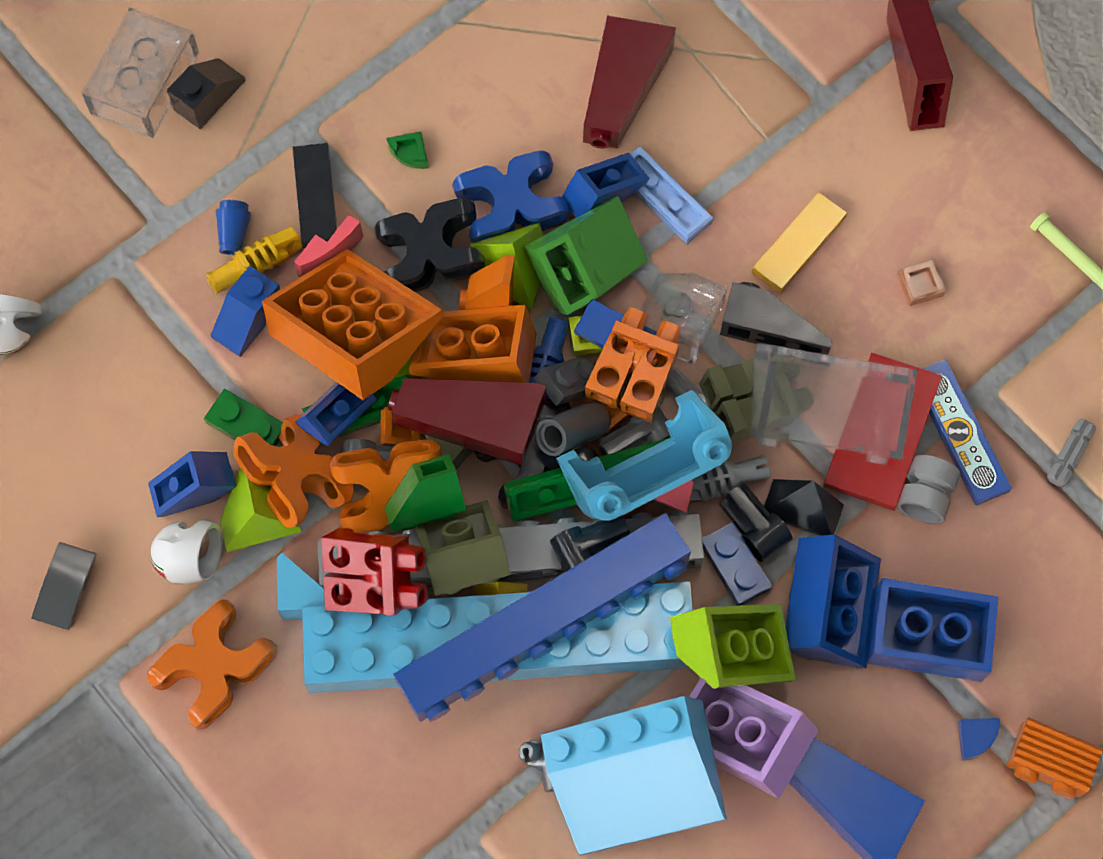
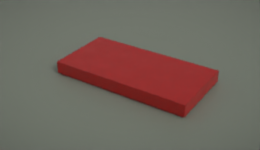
[823,352,942,511]

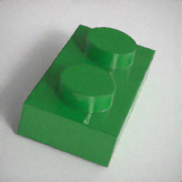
[203,389,283,446]

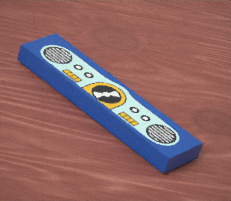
[922,359,1012,506]

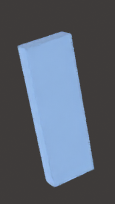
[631,146,713,245]

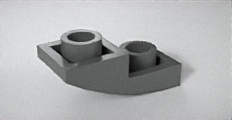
[31,542,97,630]

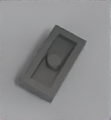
[534,356,595,406]

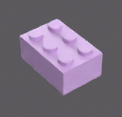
[689,678,819,799]

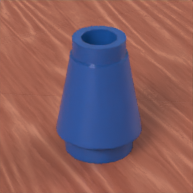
[215,200,251,255]

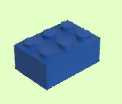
[867,578,999,682]

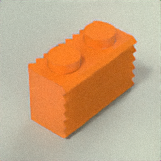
[1006,717,1103,799]

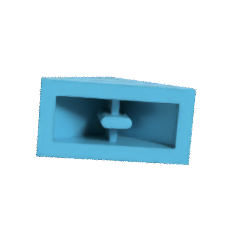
[277,553,325,620]

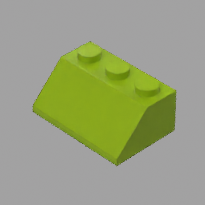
[670,604,796,688]

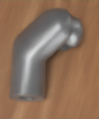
[519,740,554,792]

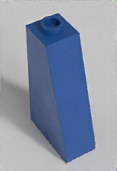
[789,738,925,859]

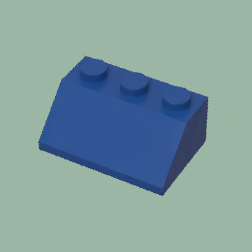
[786,535,881,668]

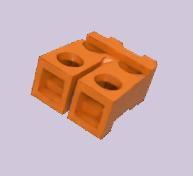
[585,307,680,423]

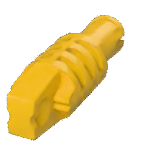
[205,226,302,295]

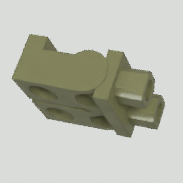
[699,352,813,444]

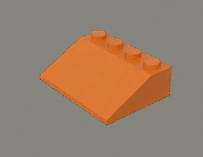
[262,249,443,400]

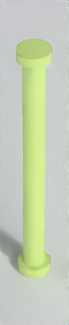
[1030,212,1103,290]

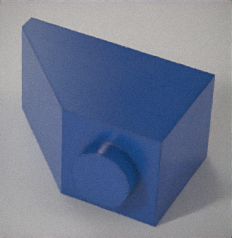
[562,152,650,218]
[210,265,280,357]
[148,451,236,517]

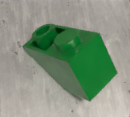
[384,454,466,532]

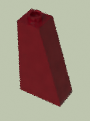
[886,0,953,131]
[583,15,676,149]
[388,378,546,466]

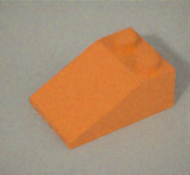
[409,305,537,383]

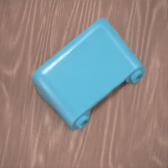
[556,390,732,521]

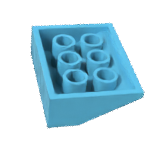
[541,696,727,855]

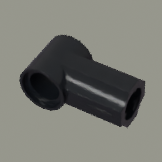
[719,483,793,562]
[550,516,631,573]

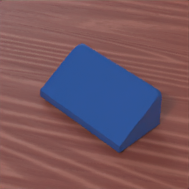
[295,382,377,446]

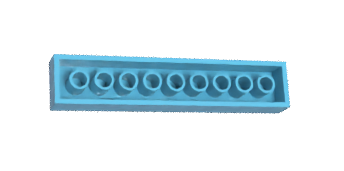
[302,582,693,694]

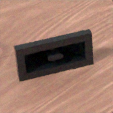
[764,479,844,536]

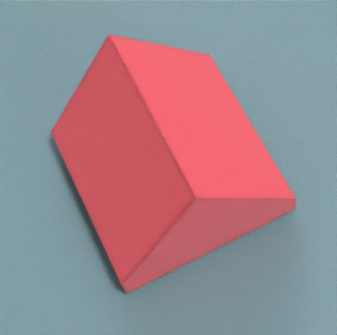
[653,480,694,513]

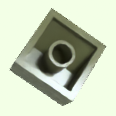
[416,500,511,596]

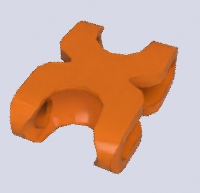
[233,414,353,528]
[330,440,442,533]
[147,599,278,730]

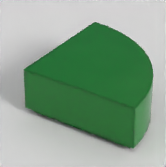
[387,131,429,169]

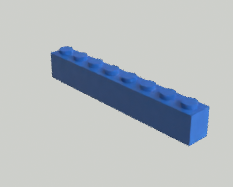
[393,513,691,722]

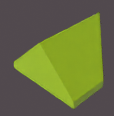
[470,223,543,311]
[221,468,301,552]

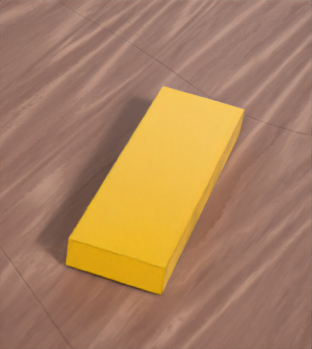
[752,192,847,293]

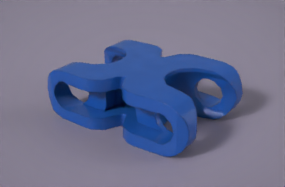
[452,151,571,243]

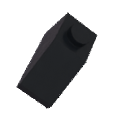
[167,58,246,129]

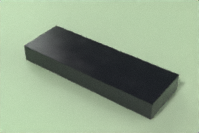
[292,143,337,248]

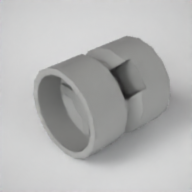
[897,455,960,524]

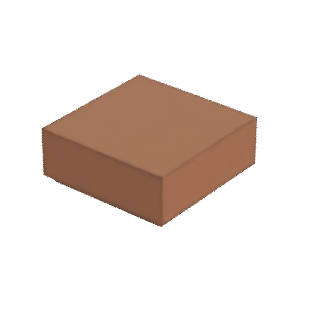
[897,259,946,306]

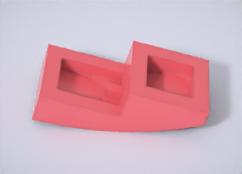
[294,214,363,278]

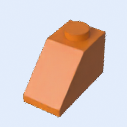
[459,255,515,310]

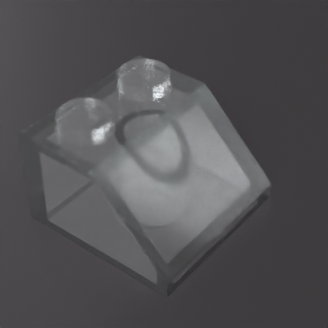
[640,273,728,365]

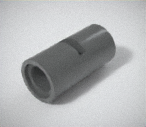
[536,401,610,456]

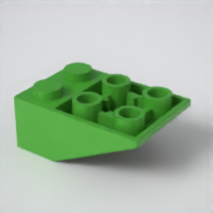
[523,196,648,315]

